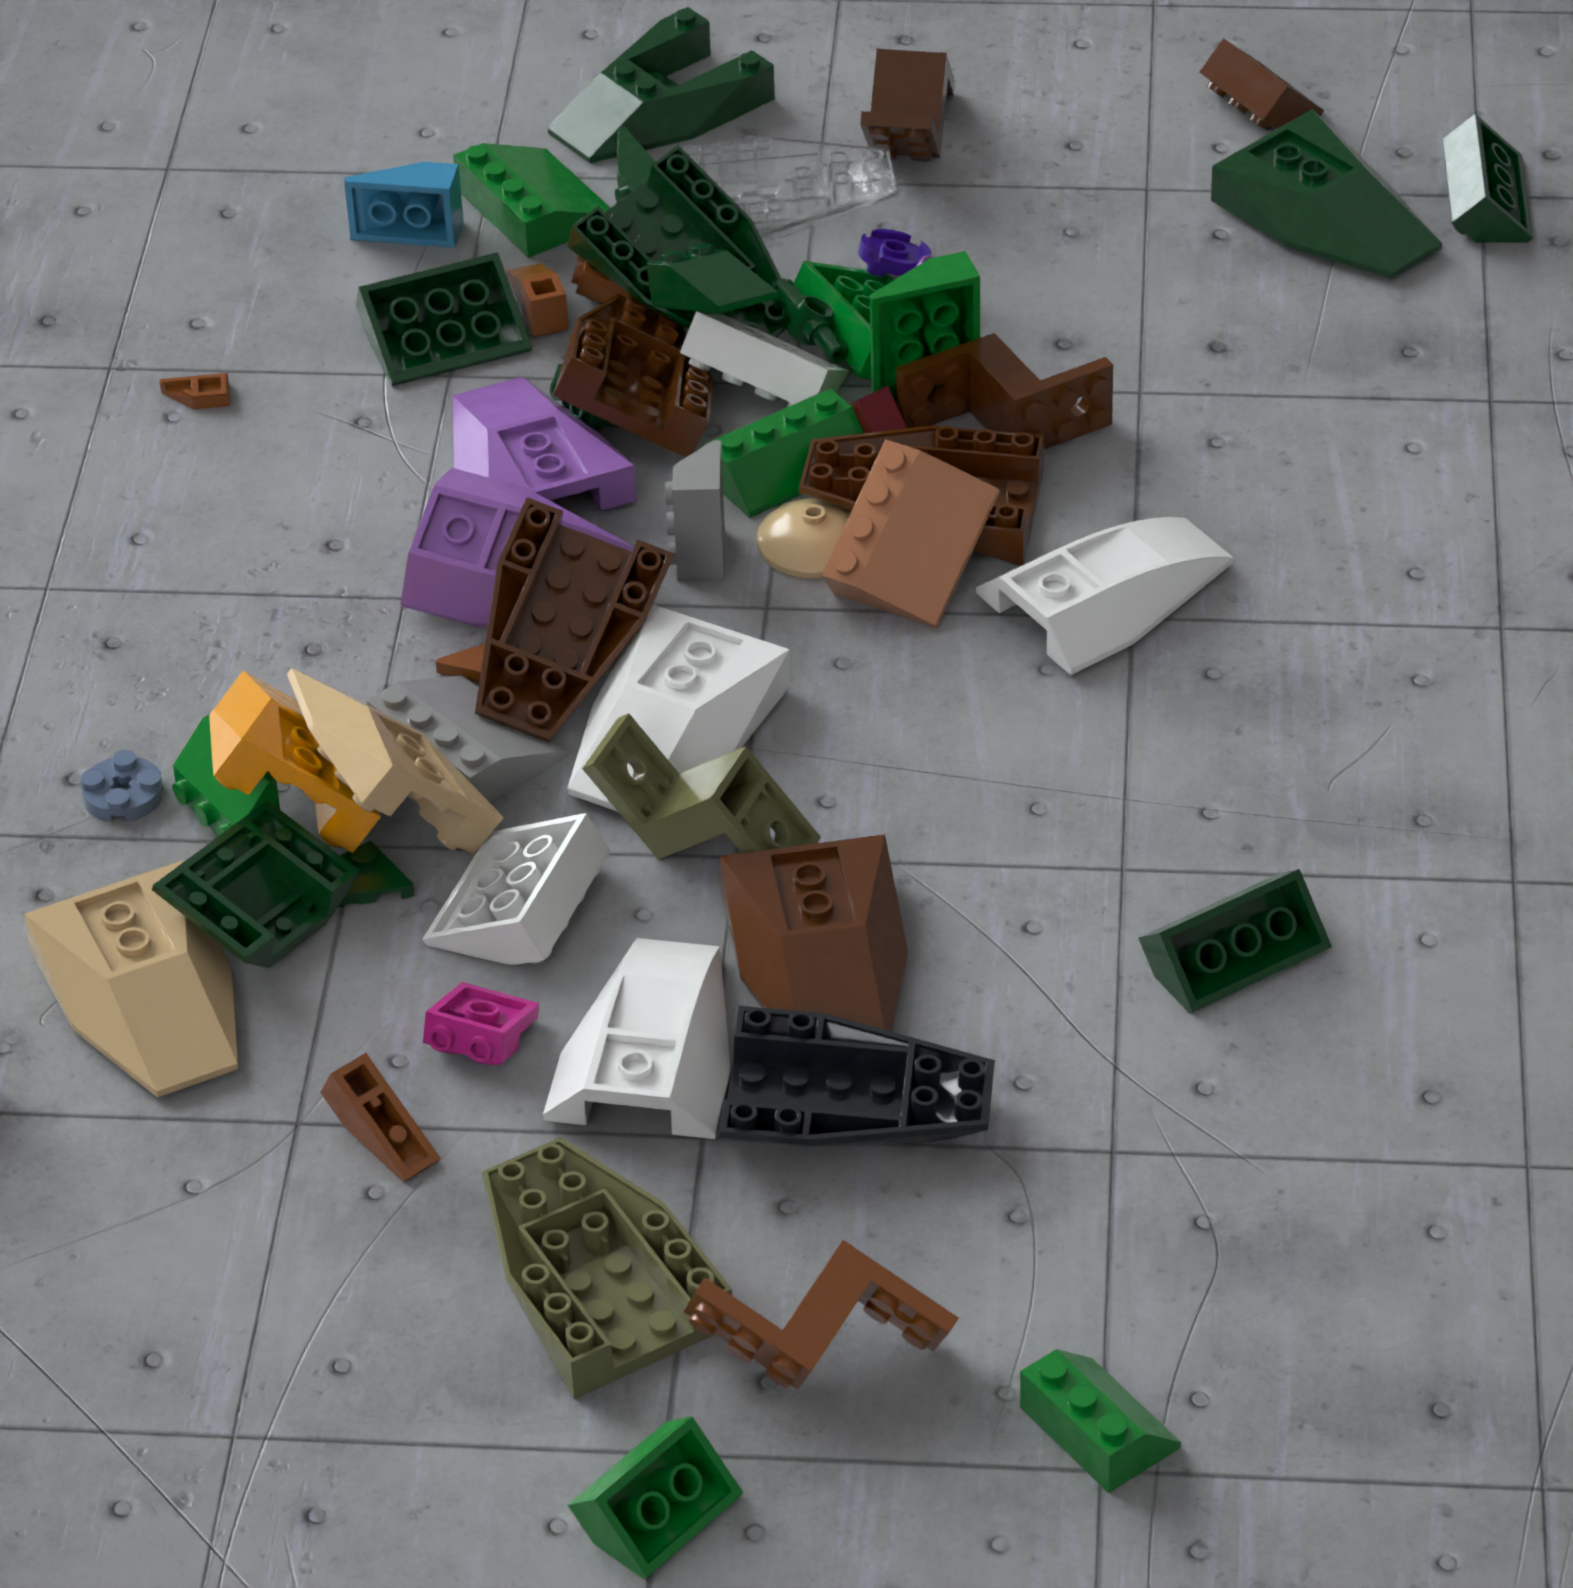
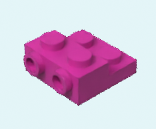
[423,982,540,1065]

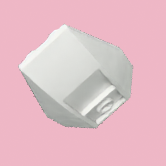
[976,517,1233,675]
[543,938,731,1139]

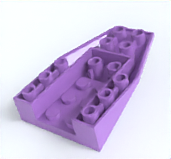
[453,377,636,511]

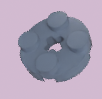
[80,750,163,822]

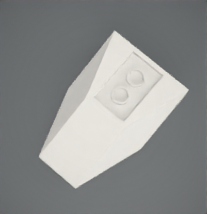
[567,605,791,812]

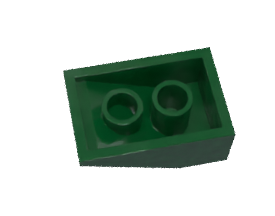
[647,244,778,313]

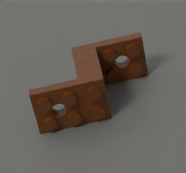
[860,49,955,162]
[896,333,1113,449]

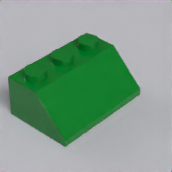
[172,714,280,836]
[1020,1349,1181,1493]
[568,1416,744,1578]

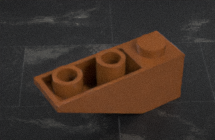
[506,263,569,337]

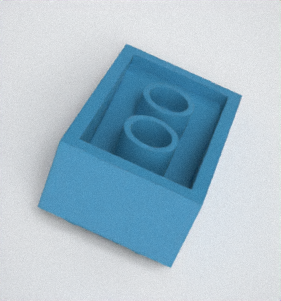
[344,162,464,248]

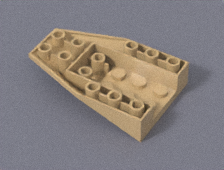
[287,668,504,855]
[24,861,238,1098]

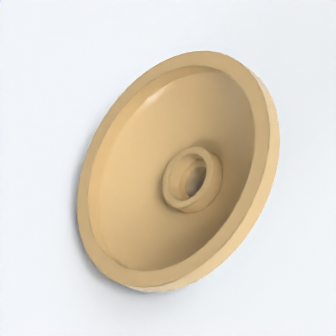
[757,498,852,579]

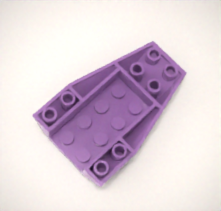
[401,468,634,627]

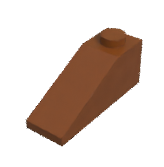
[320,1053,441,1183]

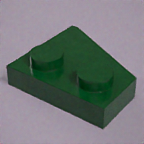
[337,840,415,908]

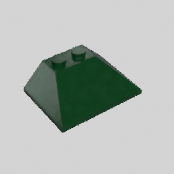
[152,800,360,968]

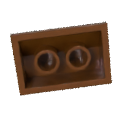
[1199,38,1325,130]

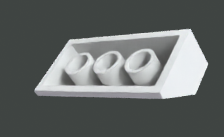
[680,311,849,407]

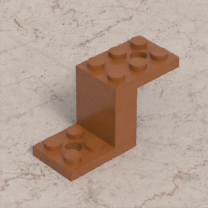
[683,1240,959,1389]

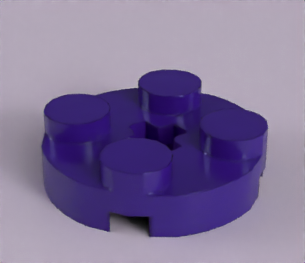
[858,229,931,276]

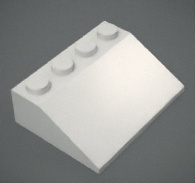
[422,813,610,966]

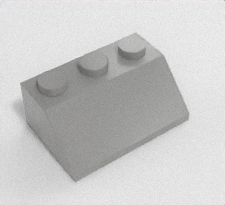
[665,440,725,581]

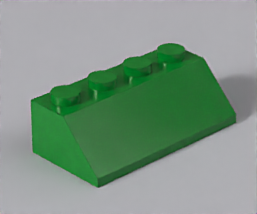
[705,388,864,518]

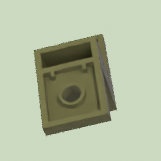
[582,713,821,860]

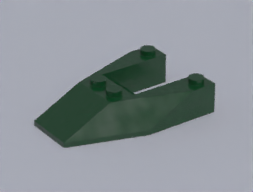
[547,7,775,163]

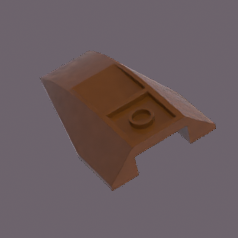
[475,497,674,743]

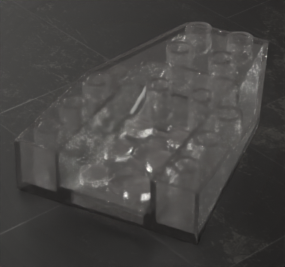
[674,138,898,243]

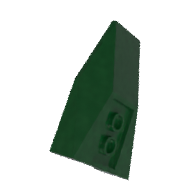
[1211,109,1442,279]
[567,145,791,337]

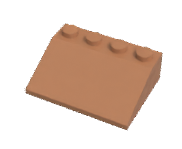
[822,439,1000,628]

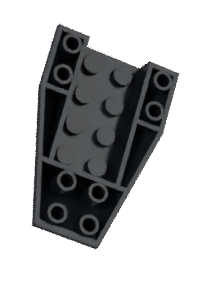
[719,1005,995,1146]

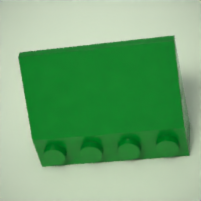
[453,143,610,258]
[870,251,980,405]
[794,261,895,380]

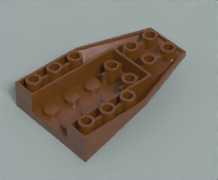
[553,294,714,457]
[799,426,1044,566]
[720,834,908,1032]

